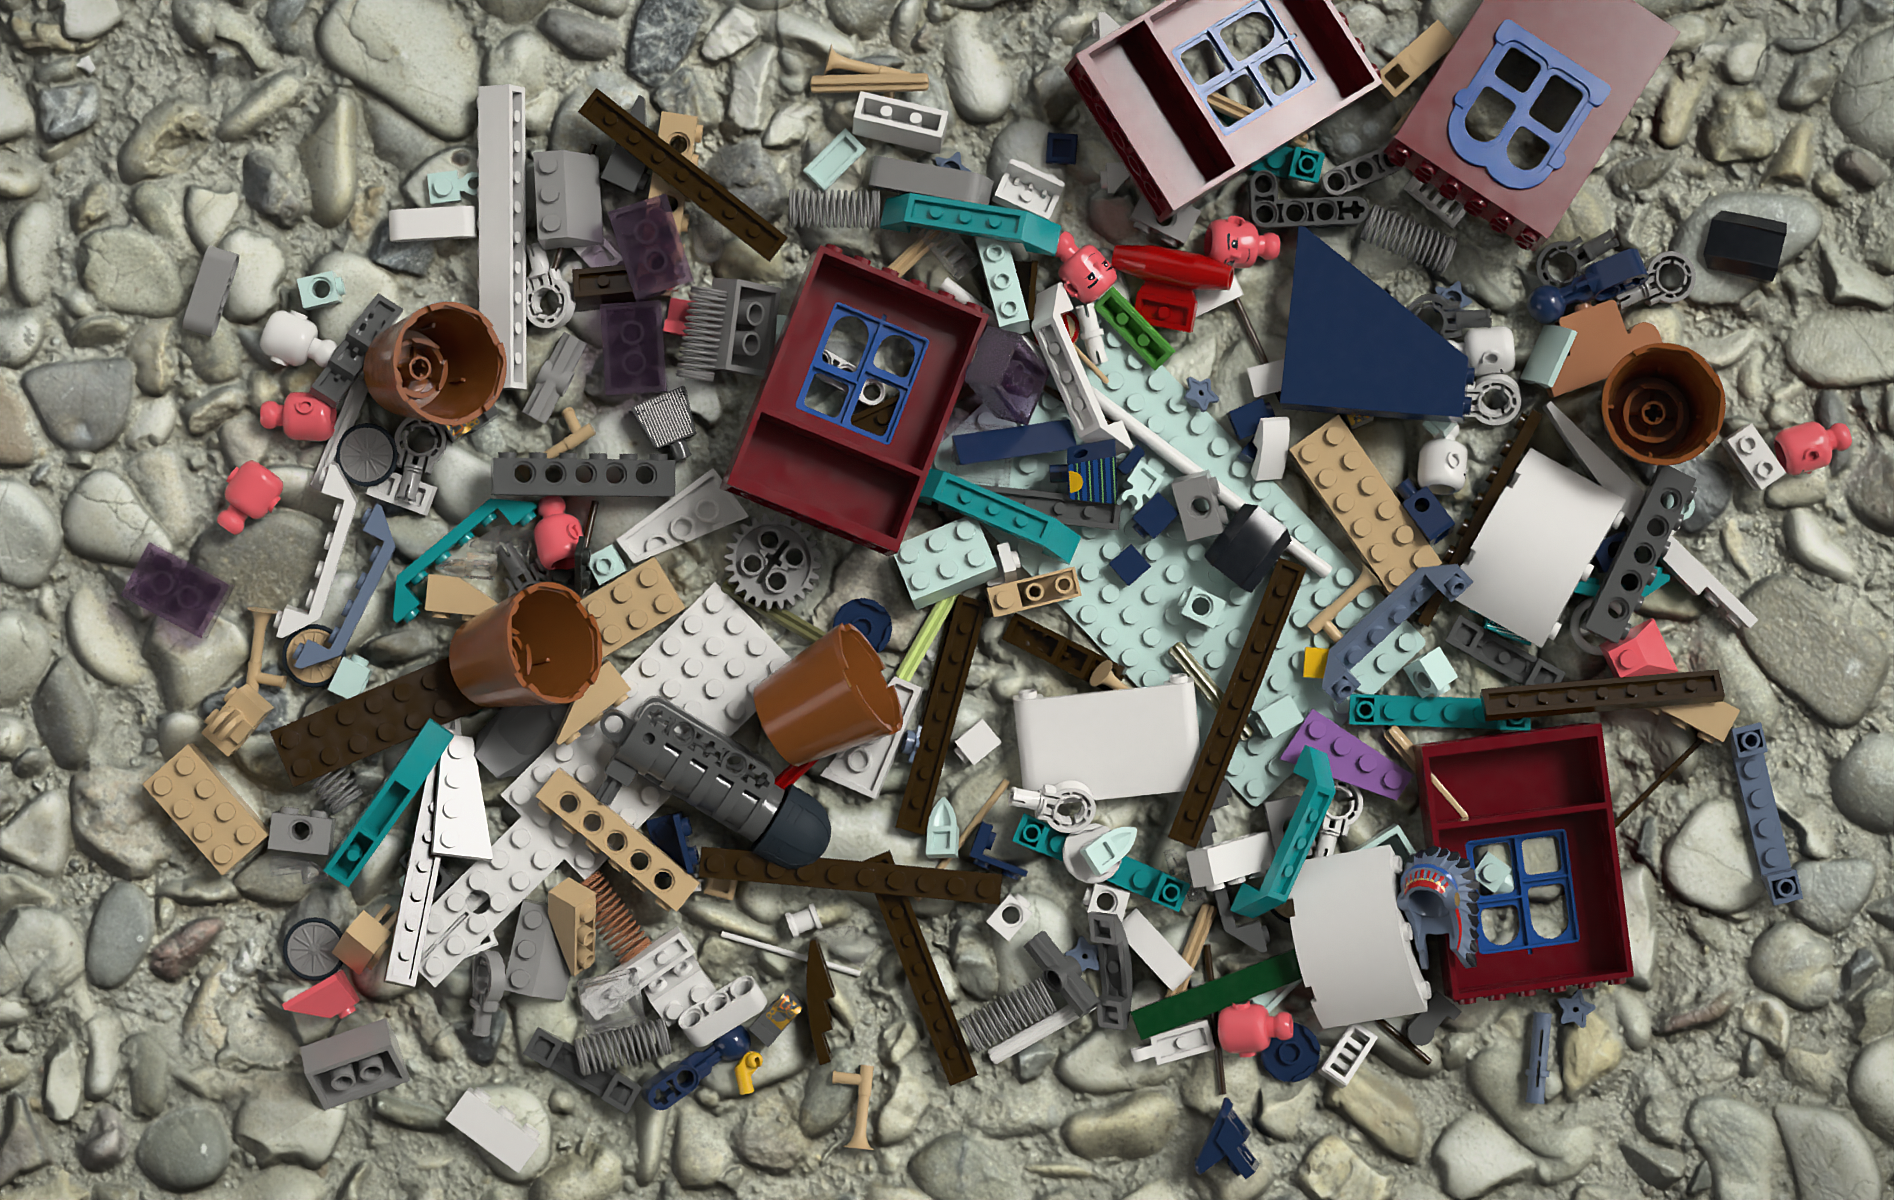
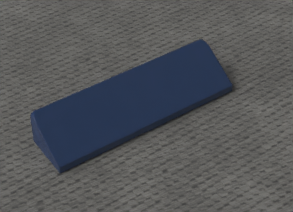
[952,419,1076,466]

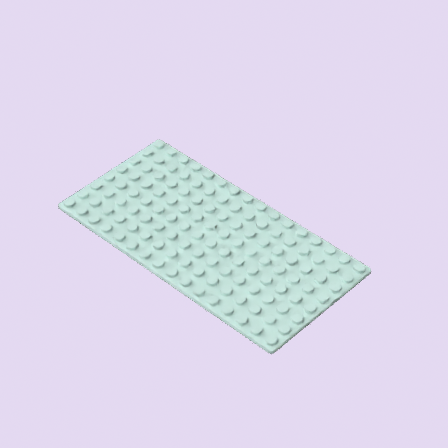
[930,298,1426,806]

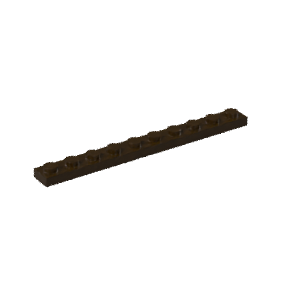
[1167,557,1307,849]
[698,846,1002,905]

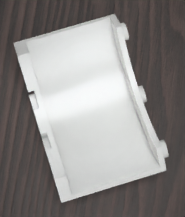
[1455,448,1626,648]
[1288,845,1431,1029]

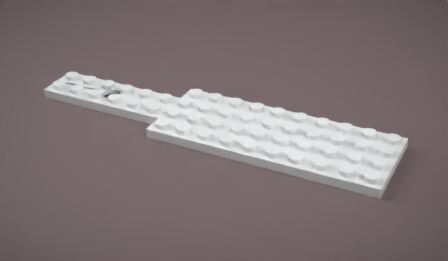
[419,582,791,987]

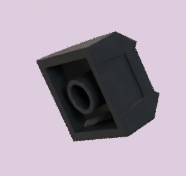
[1703,210,1787,284]
[1204,503,1292,593]

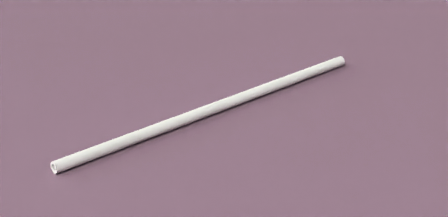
[939,277,1333,579]

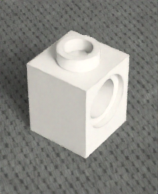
[954,719,1002,765]
[1082,883,1130,922]
[985,893,1032,941]

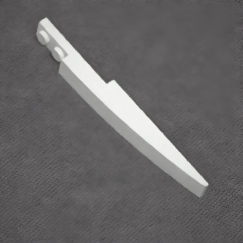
[1542,401,1758,629]

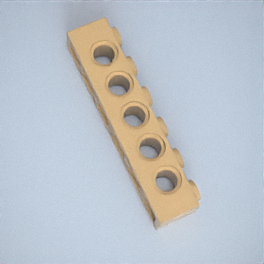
[635,111,703,298]
[535,767,701,912]

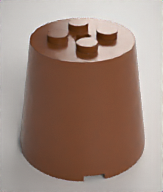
[363,302,507,426]
[1601,343,1726,466]
[449,582,602,708]
[753,623,903,766]

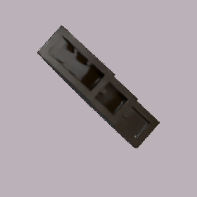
[1002,612,1127,691]
[806,936,836,1065]

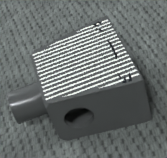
[631,386,697,462]

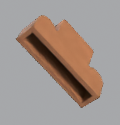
[1546,300,1663,398]

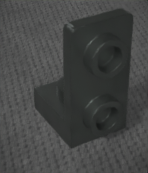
[546,536,591,598]

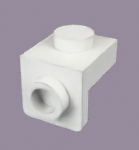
[987,542,1021,587]

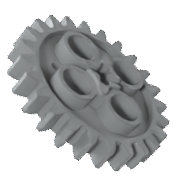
[723,513,822,611]

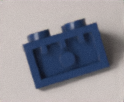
[646,811,700,879]

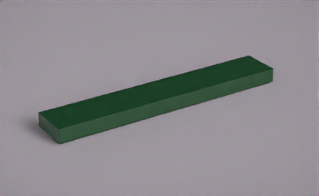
[1130,948,1303,1040]

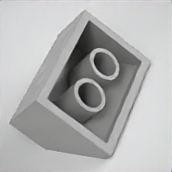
[533,150,604,250]
[702,278,781,377]
[504,899,570,1001]
[300,1018,410,1110]

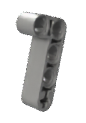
[868,156,994,205]

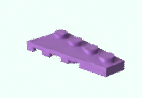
[1279,709,1413,801]

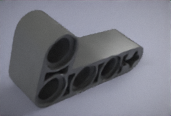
[1248,170,1369,230]

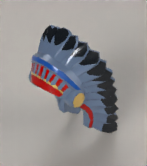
[1397,846,1480,969]

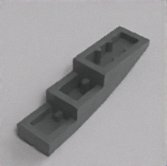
[309,293,403,409]

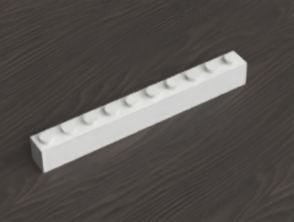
[476,84,527,390]

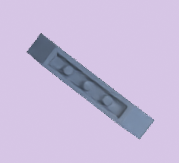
[292,503,396,669]
[1322,564,1473,704]
[1731,722,1803,906]

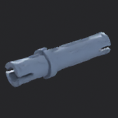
[1525,1012,1552,1104]

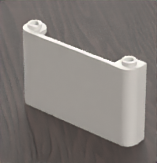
[1013,673,1201,804]

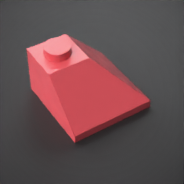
[1599,618,1678,678]
[282,969,361,1019]

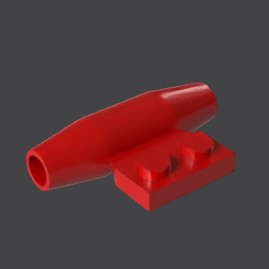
[1111,245,1234,333]

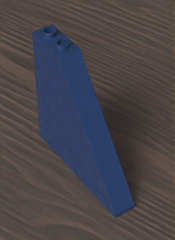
[1280,226,1475,424]

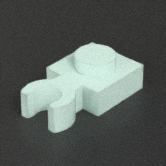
[427,170,479,205]
[1117,460,1164,515]

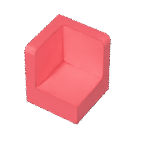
[663,298,700,337]

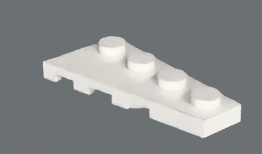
[616,468,749,564]
[821,676,924,799]
[431,735,493,861]

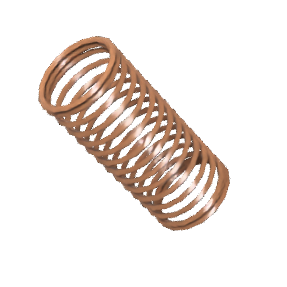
[580,870,652,965]

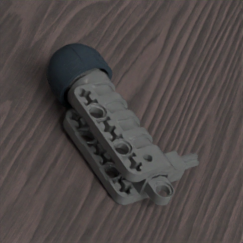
[594,696,831,869]

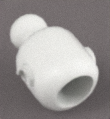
[260,310,338,368]
[1447,326,1515,376]
[1418,424,1468,495]

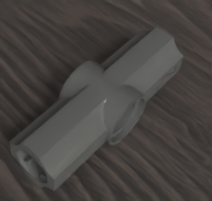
[1023,931,1101,1017]

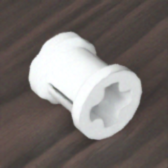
[785,903,823,939]

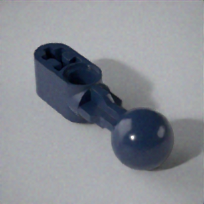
[1527,248,1649,324]
[641,1024,751,1110]

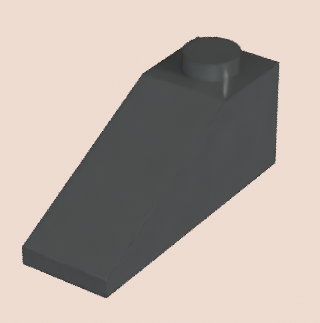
[601,95,650,195]

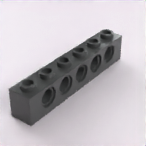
[491,452,675,497]
[1580,466,1697,643]

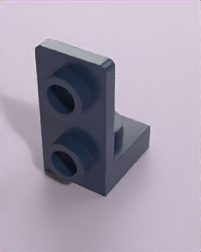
[969,821,1028,880]

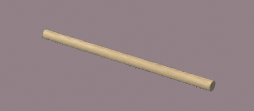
[913,779,1010,902]

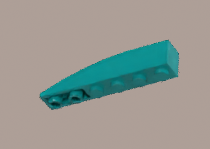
[323,718,454,888]

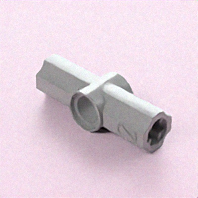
[522,332,587,424]

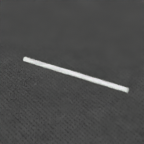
[721,931,861,977]

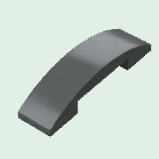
[1445,615,1566,685]
[1088,911,1132,1031]
[523,1027,643,1114]

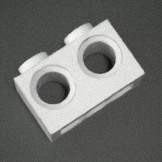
[1720,423,1786,491]

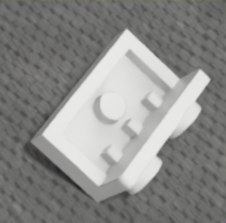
[992,159,1065,220]
[644,955,717,1027]

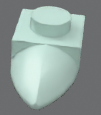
[926,797,959,859]
[1080,827,1137,876]
[1475,851,1515,894]

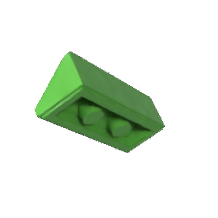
[1094,286,1175,371]

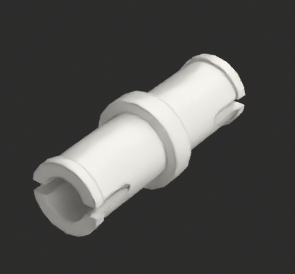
[1075,302,1109,365]

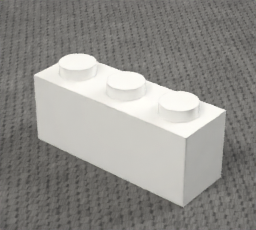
[852,91,949,154]
[1186,831,1275,891]
[445,1087,542,1173]

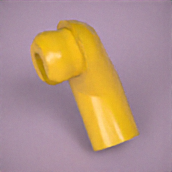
[734,1051,763,1095]

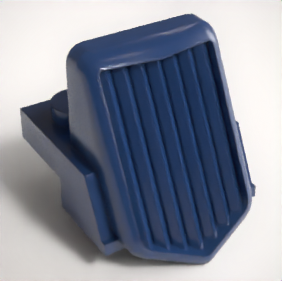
[1194,1097,1260,1180]

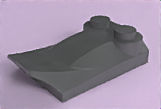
[474,702,571,779]

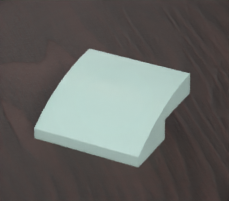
[1519,325,1578,388]

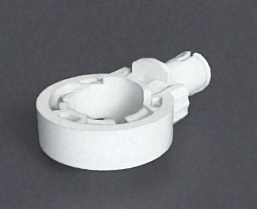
[526,242,576,329]
[1465,373,1521,425]
[1313,779,1363,858]
[1008,781,1096,833]

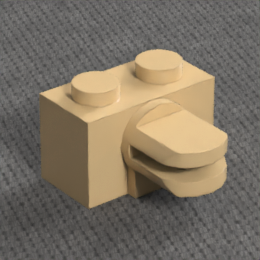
[201,684,274,757]
[332,903,398,975]

